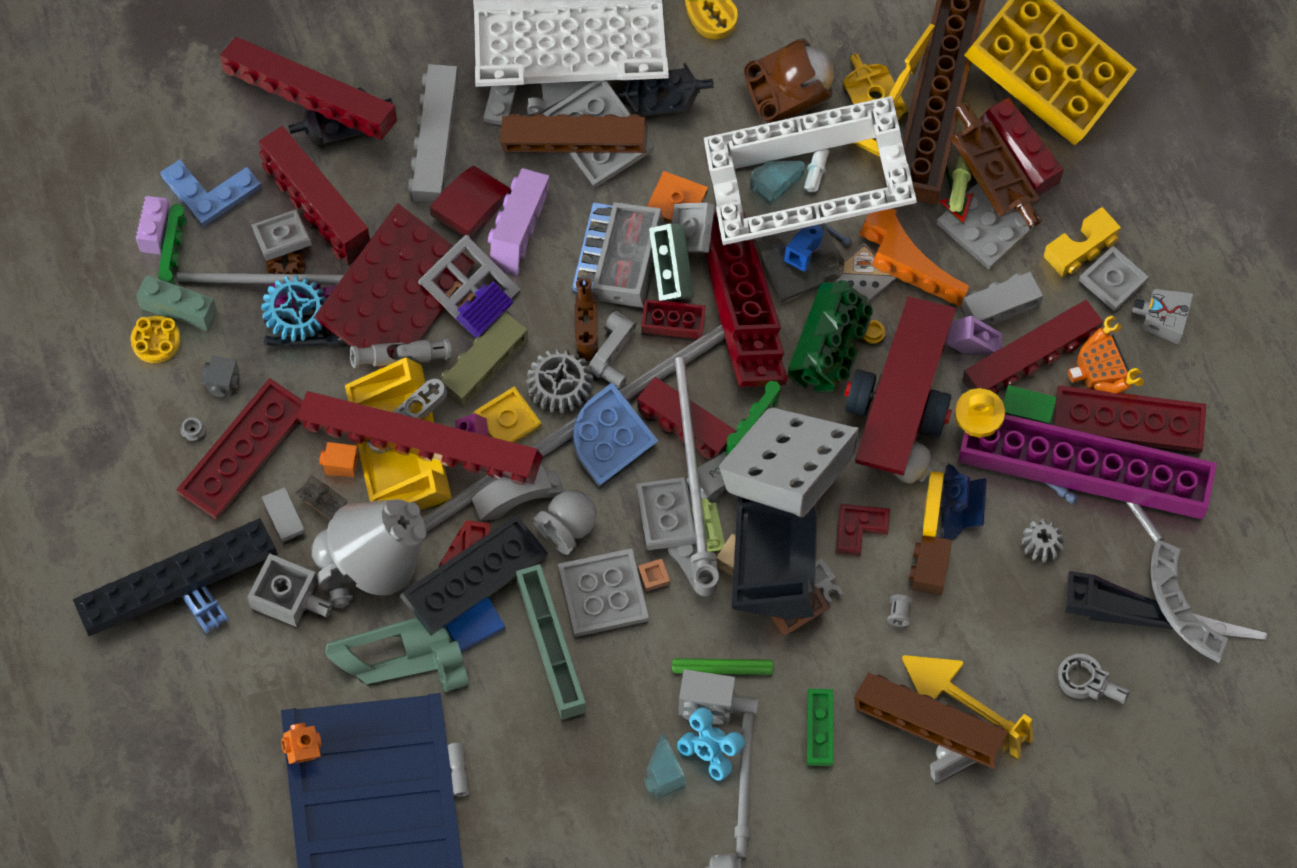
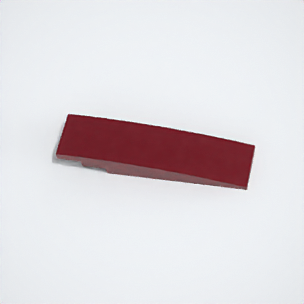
[705,212,788,387]
[855,296,956,476]

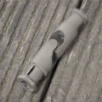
[350,338,451,368]

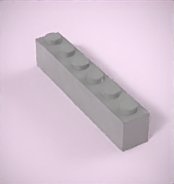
[408,64,458,203]

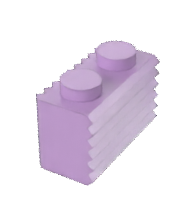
[135,196,171,254]

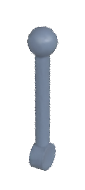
[818,223,852,246]

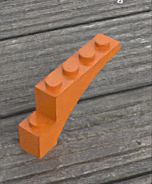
[859,208,969,306]

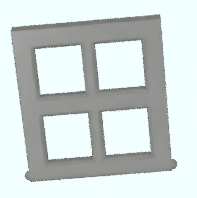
[418,235,520,328]

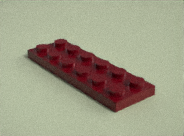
[176,378,303,520]
[1054,385,1207,453]

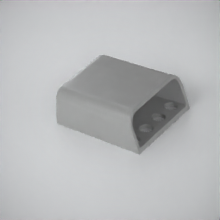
[719,408,859,517]

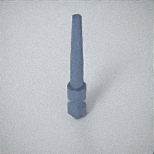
[1046,483,1078,504]

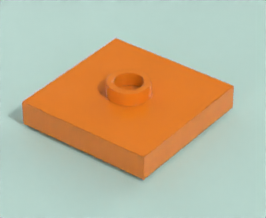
[647,171,708,223]

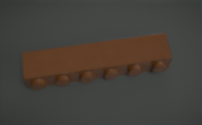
[500,114,648,153]
[854,672,1009,769]

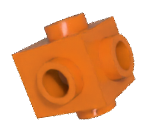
[281,723,321,765]

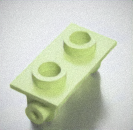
[691,499,725,552]

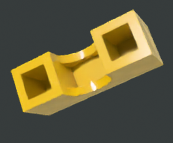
[1043,207,1121,277]

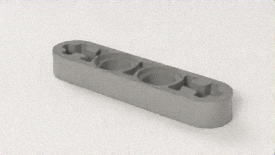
[367,379,447,454]

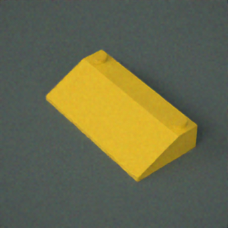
[345,357,452,510]

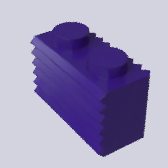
[456,281,514,339]

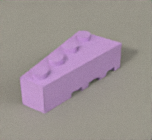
[488,168,549,276]

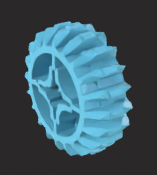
[261,275,327,342]

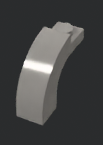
[472,466,564,520]

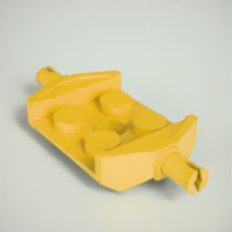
[842,53,908,124]

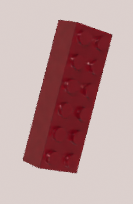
[259,126,370,266]

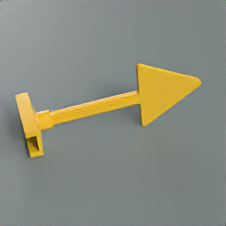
[853,23,935,158]
[902,655,1033,759]

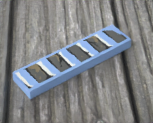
[572,202,613,293]

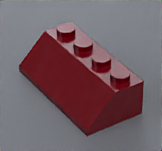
[978,97,1064,195]

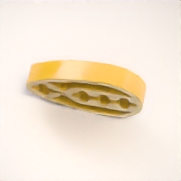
[685,0,738,40]
[923,471,943,537]

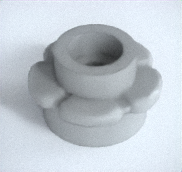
[180,417,205,441]
[328,588,353,608]

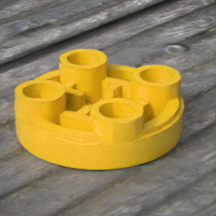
[131,316,181,363]

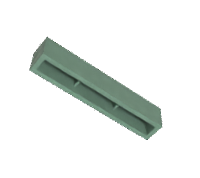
[516,564,586,720]

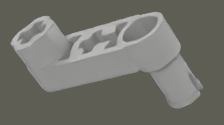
[589,311,637,389]

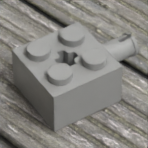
[247,553,333,627]
[678,669,759,724]

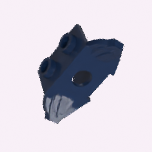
[940,464,987,540]

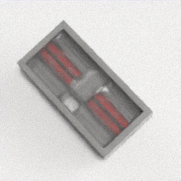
[592,202,665,308]

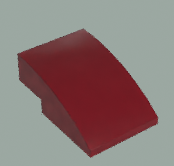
[430,165,512,239]

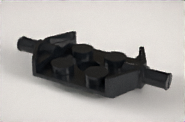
[615,63,714,117]

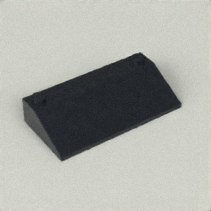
[732,496,818,620]

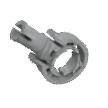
[1058,654,1131,704]

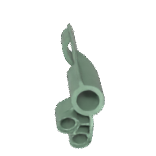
[325,617,469,692]

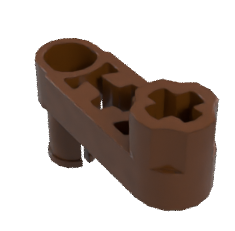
[575,277,599,361]

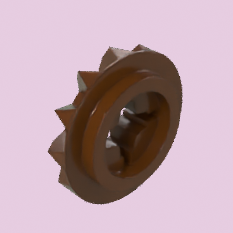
[266,250,305,274]

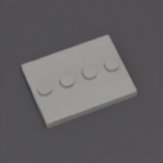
[543,80,654,189]

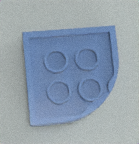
[573,383,658,487]

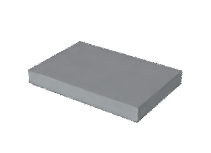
[636,477,697,550]

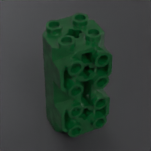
[787,280,873,393]

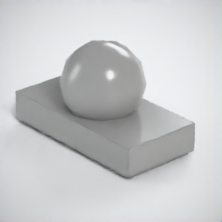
[930,745,976,783]

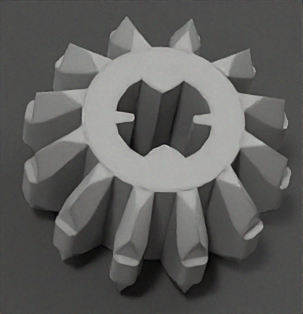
[1022,518,1065,563]

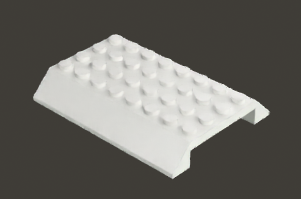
[473,0,669,87]

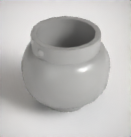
[894,442,933,484]

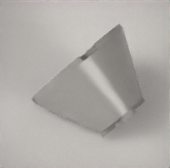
[327,499,426,595]

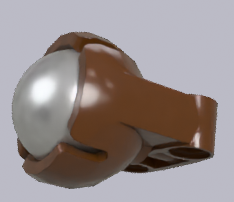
[744,38,834,123]

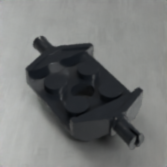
[288,87,393,145]

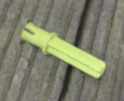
[949,156,971,212]

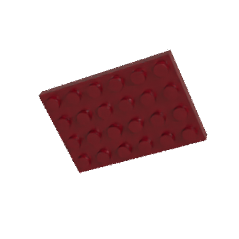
[313,203,475,369]

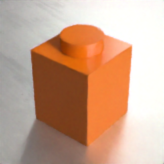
[320,442,359,478]

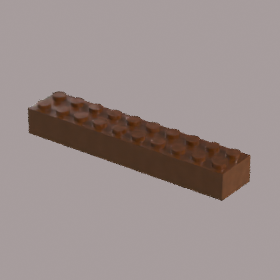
[902,0,986,205]

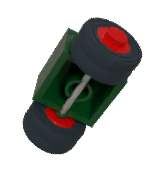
[845,369,952,437]

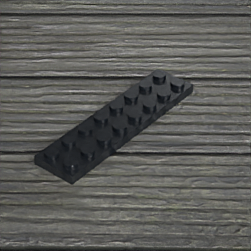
[73,518,278,637]

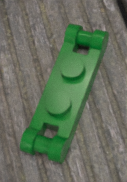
[158,204,187,285]
[726,381,780,456]

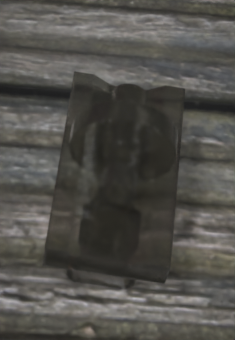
[296,475,347,520]

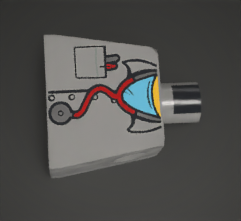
[1132,289,1193,345]

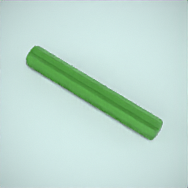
[672,658,773,675]

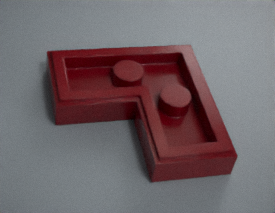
[836,504,890,556]

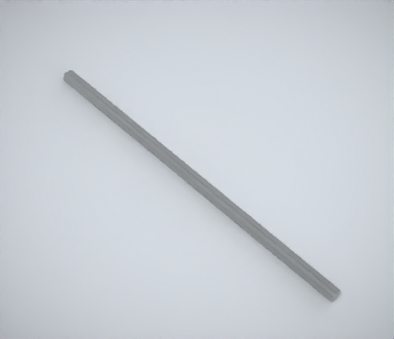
[422,324,725,532]

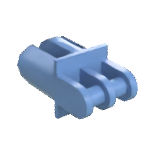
[182,586,229,634]

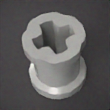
[887,594,912,627]

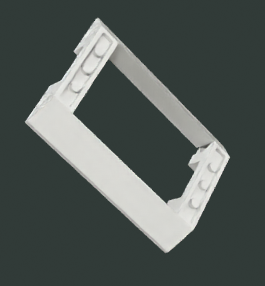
[704,96,917,245]

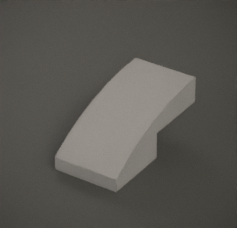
[262,487,305,542]

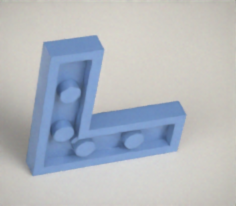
[160,159,262,227]

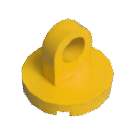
[954,388,1005,438]

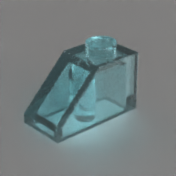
[750,161,805,205]
[644,734,686,799]

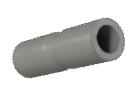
[448,743,469,797]

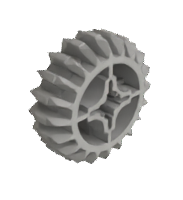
[526,348,593,414]

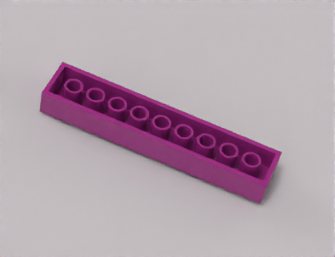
[957,414,1217,519]

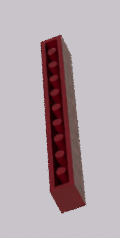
[297,391,543,485]

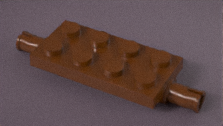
[951,103,1042,229]

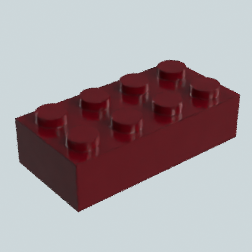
[641,299,706,339]

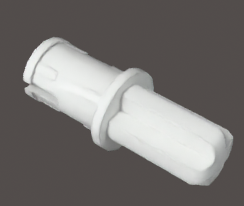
[804,149,830,193]

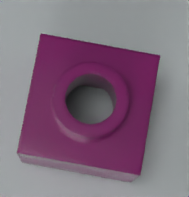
[455,413,488,436]

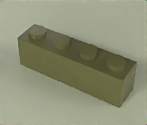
[440,312,528,408]

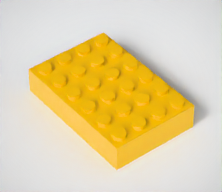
[964,0,1137,146]

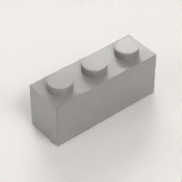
[962,272,1043,326]

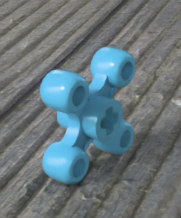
[677,707,745,781]

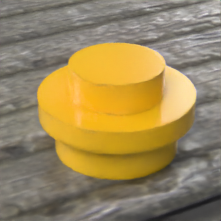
[862,320,885,344]

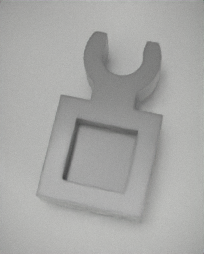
[815,558,843,606]

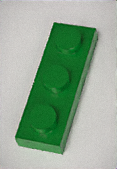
[807,688,833,766]

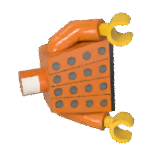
[1068,316,1144,393]

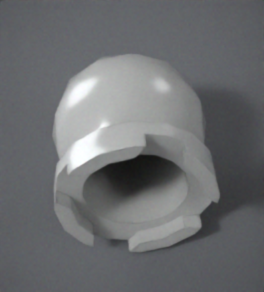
[533,490,597,555]
[311,529,357,591]

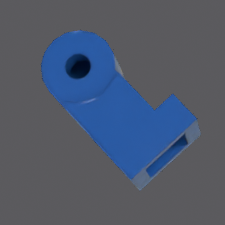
[784,225,824,272]

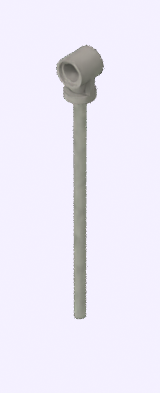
[675,357,719,596]

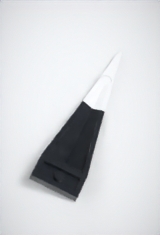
[1065,571,1267,640]

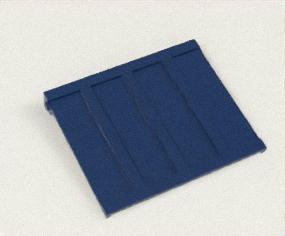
[281,693,463,868]

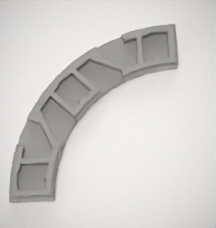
[1151,539,1229,663]

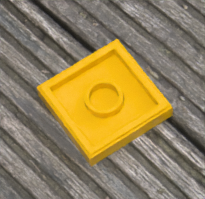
[473,386,542,443]

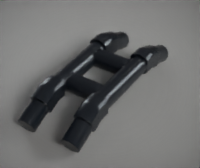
[264,315,346,349]

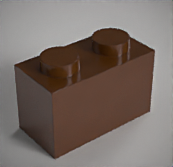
[909,534,952,596]

